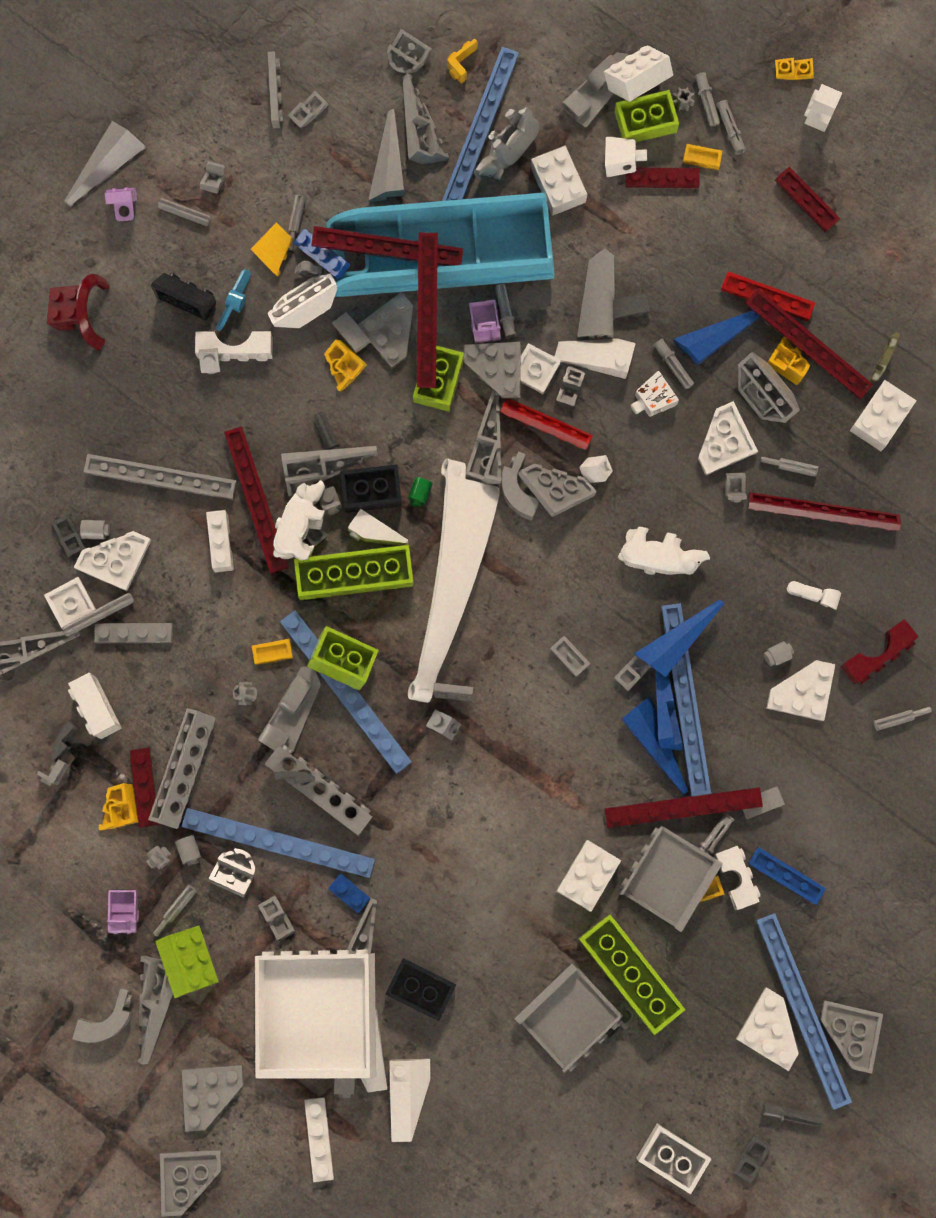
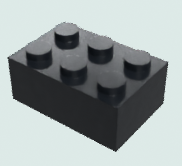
[340,464,402,513]
[385,958,457,1021]

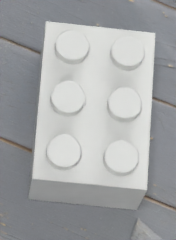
[604,45,673,102]
[530,146,587,216]
[850,380,917,451]
[68,673,122,739]
[556,840,621,912]
[637,1123,711,1194]

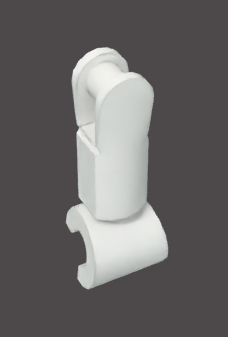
[787,581,841,610]

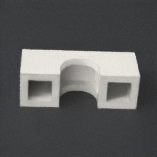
[804,84,842,132]
[206,510,234,573]
[713,846,760,910]

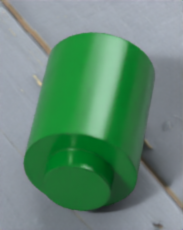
[407,477,433,507]

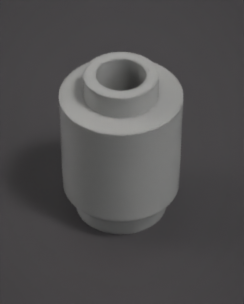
[763,641,794,667]

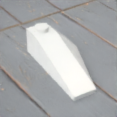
[389,1059,430,1142]

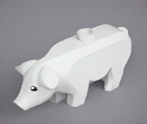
[273,480,325,561]
[618,527,710,575]

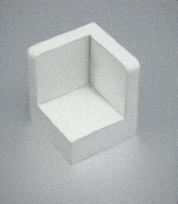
[579,455,613,483]

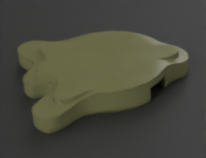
[870,332,900,382]

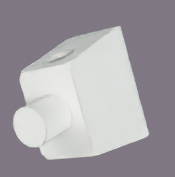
[605,137,647,177]

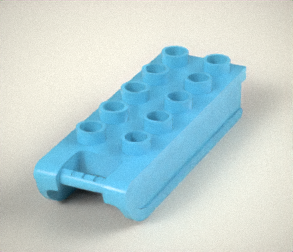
[326,193,555,297]

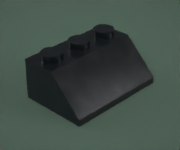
[151,273,216,321]

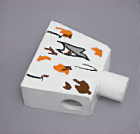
[630,371,679,416]

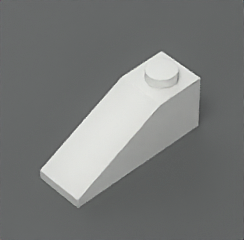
[348,509,409,546]

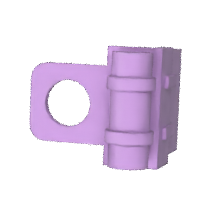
[105,187,137,221]
[469,299,501,344]
[107,890,139,934]

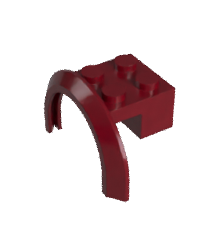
[47,274,110,351]

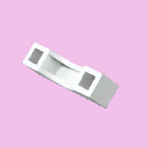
[195,331,273,361]

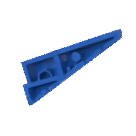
[673,310,761,366]
[634,600,725,678]
[656,672,683,751]
[621,697,688,795]

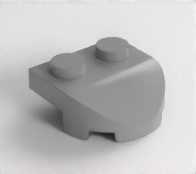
[387,29,433,73]
[208,849,255,898]

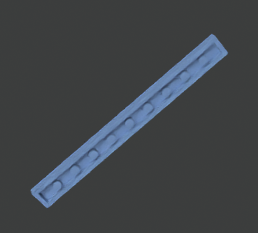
[442,47,519,201]
[661,603,711,797]
[280,610,412,774]
[182,808,375,878]
[756,913,852,1110]

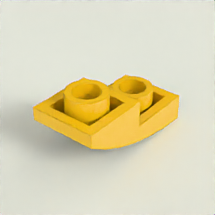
[775,58,814,80]

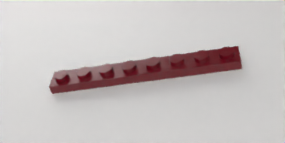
[311,226,463,266]
[417,232,438,388]
[745,288,873,399]
[224,426,289,574]
[748,492,901,531]
[605,787,763,828]

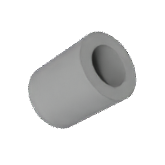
[80,520,110,540]
[175,835,201,867]

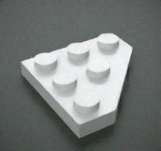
[698,401,758,475]
[74,531,151,591]
[766,660,835,721]
[736,987,799,1071]

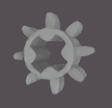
[672,87,695,111]
[233,681,257,705]
[146,846,171,870]

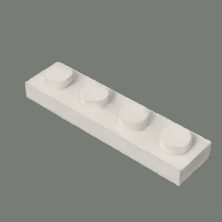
[304,1097,334,1182]

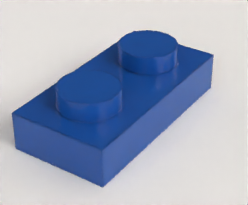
[328,873,371,914]

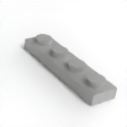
[268,51,283,128]
[94,623,173,644]

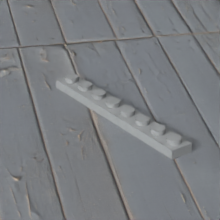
[84,454,237,500]

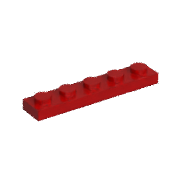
[721,271,816,321]
[500,398,593,450]

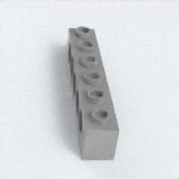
[148,708,216,829]
[265,745,372,835]

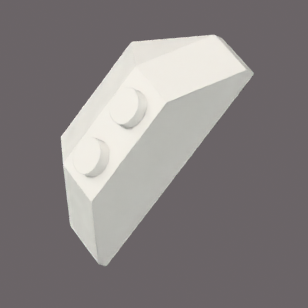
[268,273,337,328]

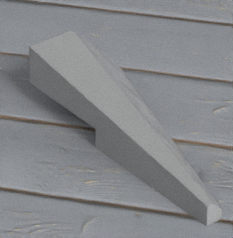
[402,73,449,165]
[369,109,404,202]
[64,121,146,207]
[465,390,502,485]
[281,446,378,496]
[0,631,80,675]
[347,898,377,954]
[138,956,173,1065]

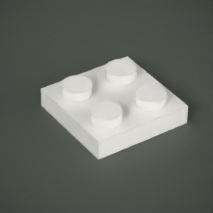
[521,343,561,394]
[44,577,96,628]

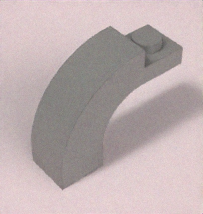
[501,452,539,521]
[72,988,133,1043]

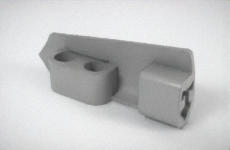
[561,52,628,128]
[577,248,615,339]
[258,666,321,751]

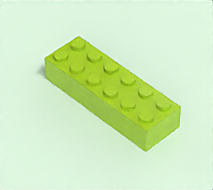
[294,545,414,600]
[578,914,686,1035]

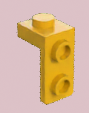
[447,39,478,83]

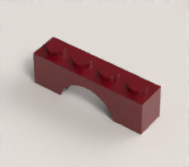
[840,619,918,685]

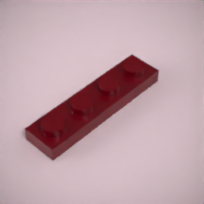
[625,167,700,188]
[775,167,840,233]
[130,748,160,828]

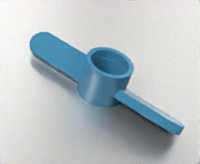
[216,269,251,331]

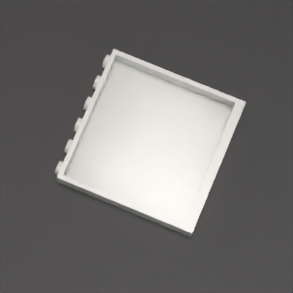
[255,950,376,1078]

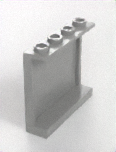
[620,826,723,932]
[515,962,623,1072]

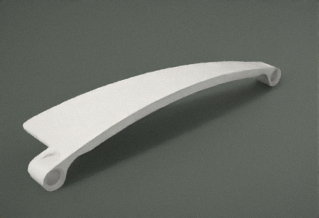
[408,459,499,703]

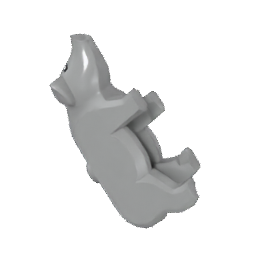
[474,107,539,180]

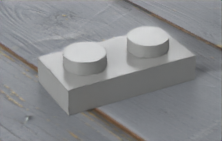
[550,636,590,677]

